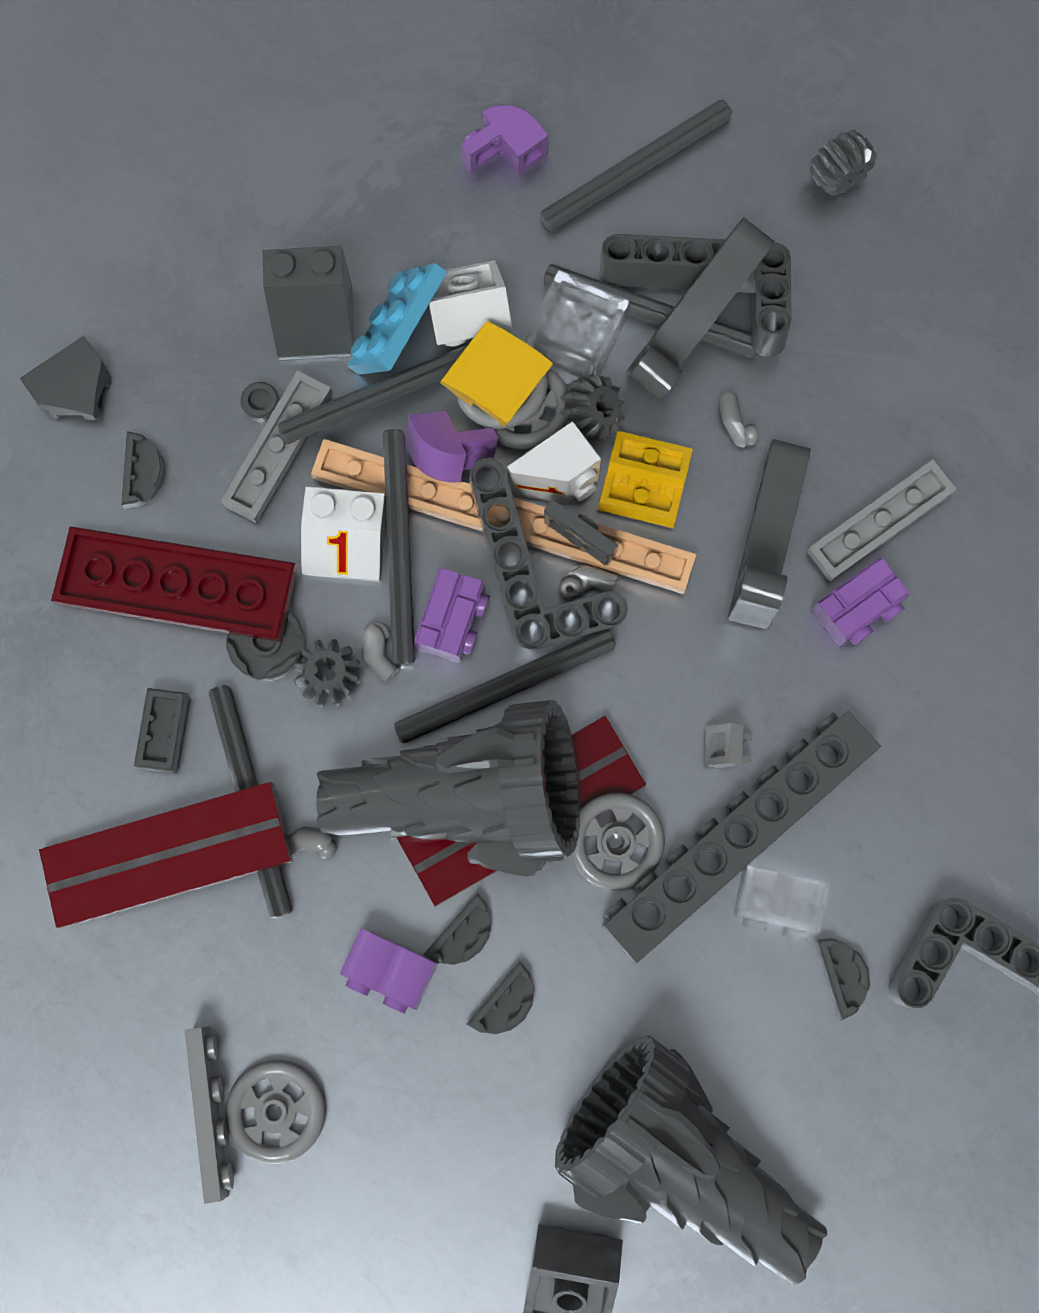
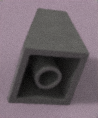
[262,246,354,360]

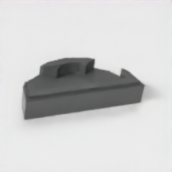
[121,431,166,509]
[423,893,492,965]
[814,938,870,1021]
[466,961,534,1034]

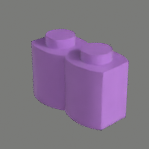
[340,928,438,1014]

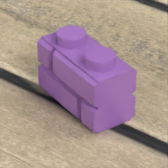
[812,557,910,647]
[414,568,490,663]

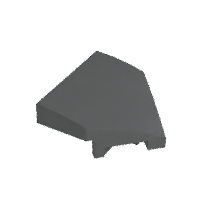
[20,336,111,420]

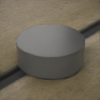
[240,382,280,423]

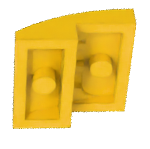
[440,321,553,427]
[598,431,693,528]

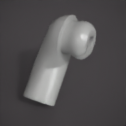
[718,392,758,448]
[559,565,618,599]
[362,622,399,683]
[287,826,337,859]

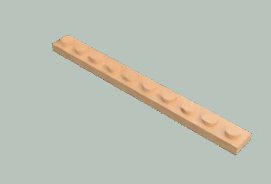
[311,439,696,594]

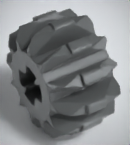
[809,129,877,196]
[559,374,626,442]
[294,639,362,707]

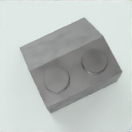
[523,1224,623,1313]

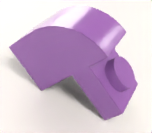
[461,105,549,174]
[405,410,498,483]

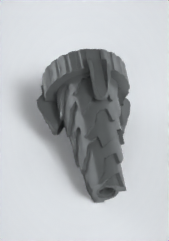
[316,700,581,877]
[555,1036,827,1285]

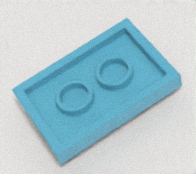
[347,263,447,375]

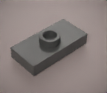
[544,499,618,566]
[134,688,189,773]

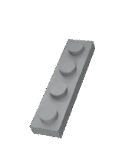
[220,370,333,523]
[806,459,957,582]
[185,1026,234,1204]

